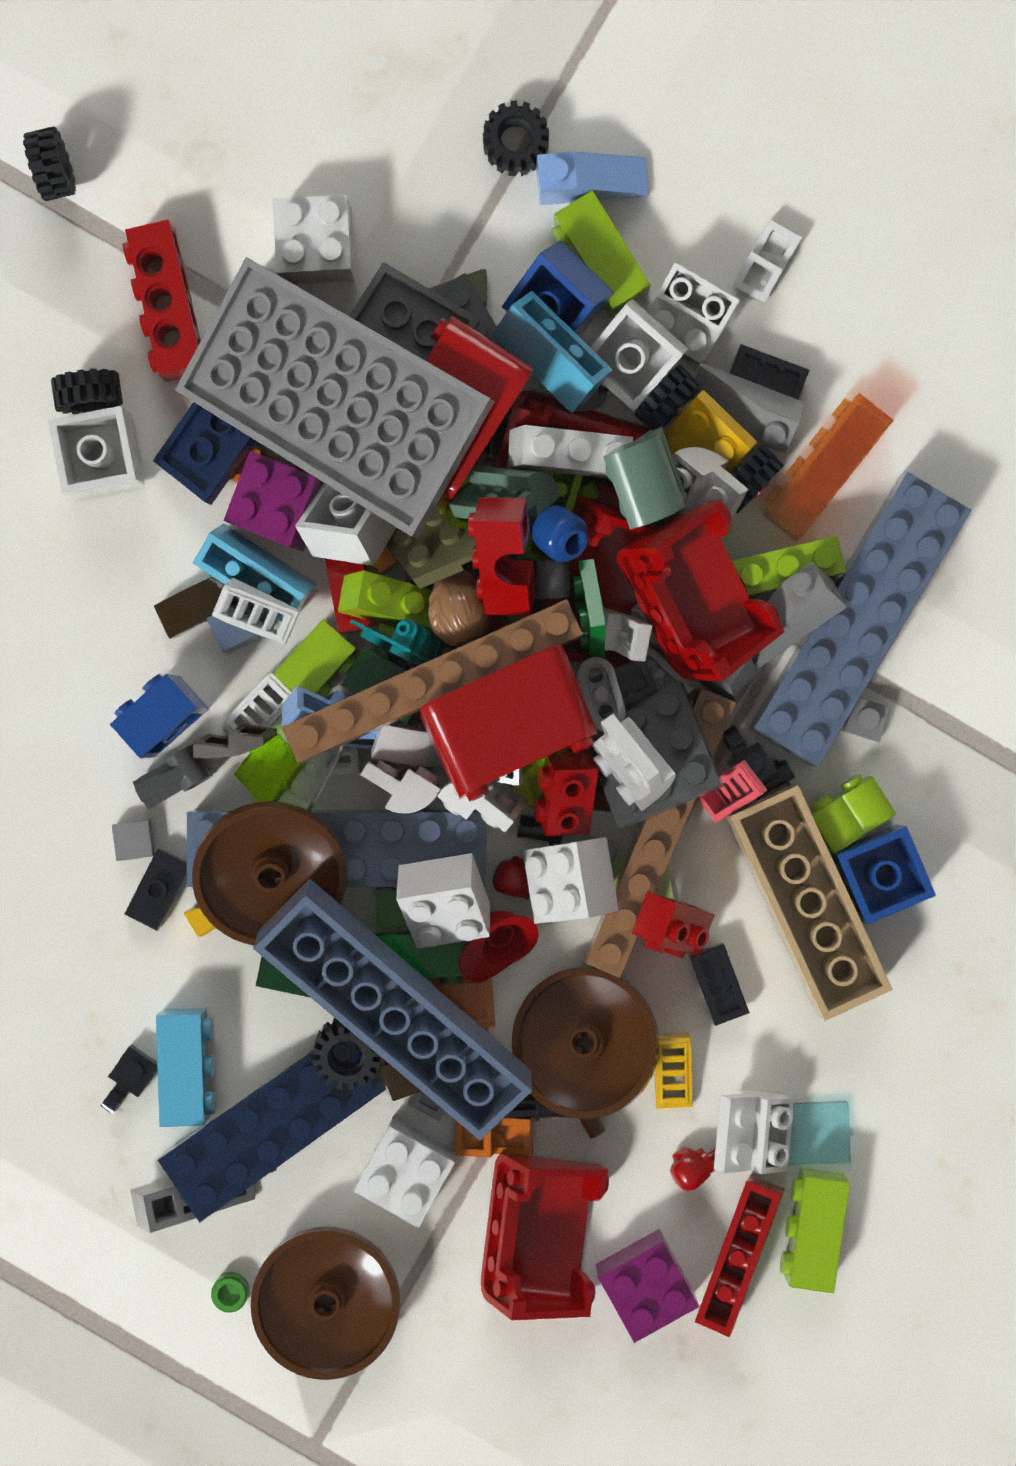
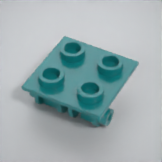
[350,619,442,666]

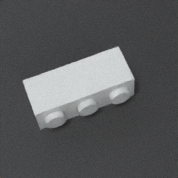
[507,425,633,479]

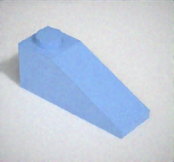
[536,151,649,206]

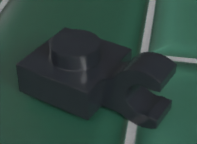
[723,725,779,785]
[100,1044,158,1114]

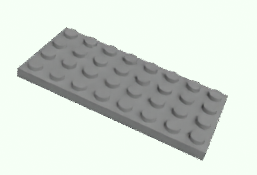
[175,257,495,539]

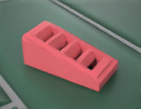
[698,760,767,822]

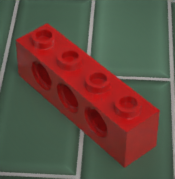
[122,220,201,382]
[695,1174,785,1338]

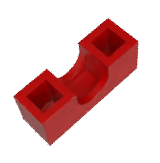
[468,497,536,616]

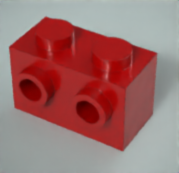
[534,751,599,836]
[631,891,715,958]

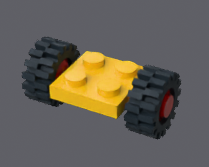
[634,365,785,514]

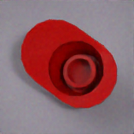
[458,910,539,982]

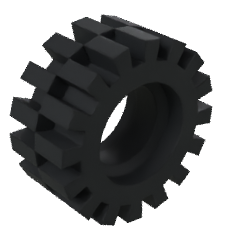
[483,100,549,177]
[23,126,76,201]
[51,369,123,414]
[312,1018,381,1090]

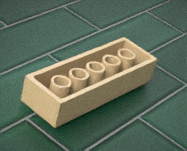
[726,784,893,1021]

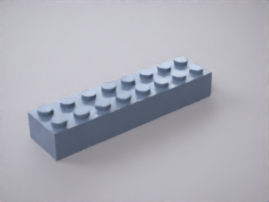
[748,472,972,767]
[187,810,487,887]
[253,879,532,1140]

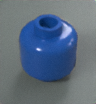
[531,506,588,562]

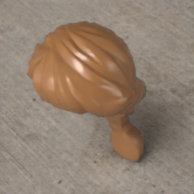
[427,570,491,648]

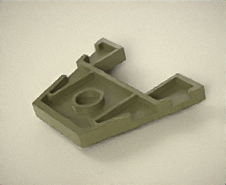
[386,475,529,589]

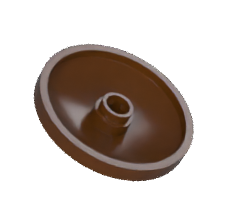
[192,801,347,946]
[512,968,659,1119]
[250,1227,400,1380]

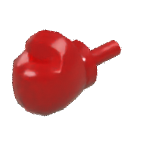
[492,856,530,900]
[670,1147,716,1192]

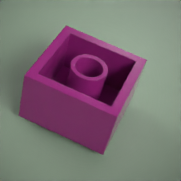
[223,451,323,551]
[596,1229,700,1343]

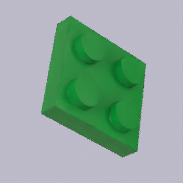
[572,559,606,659]

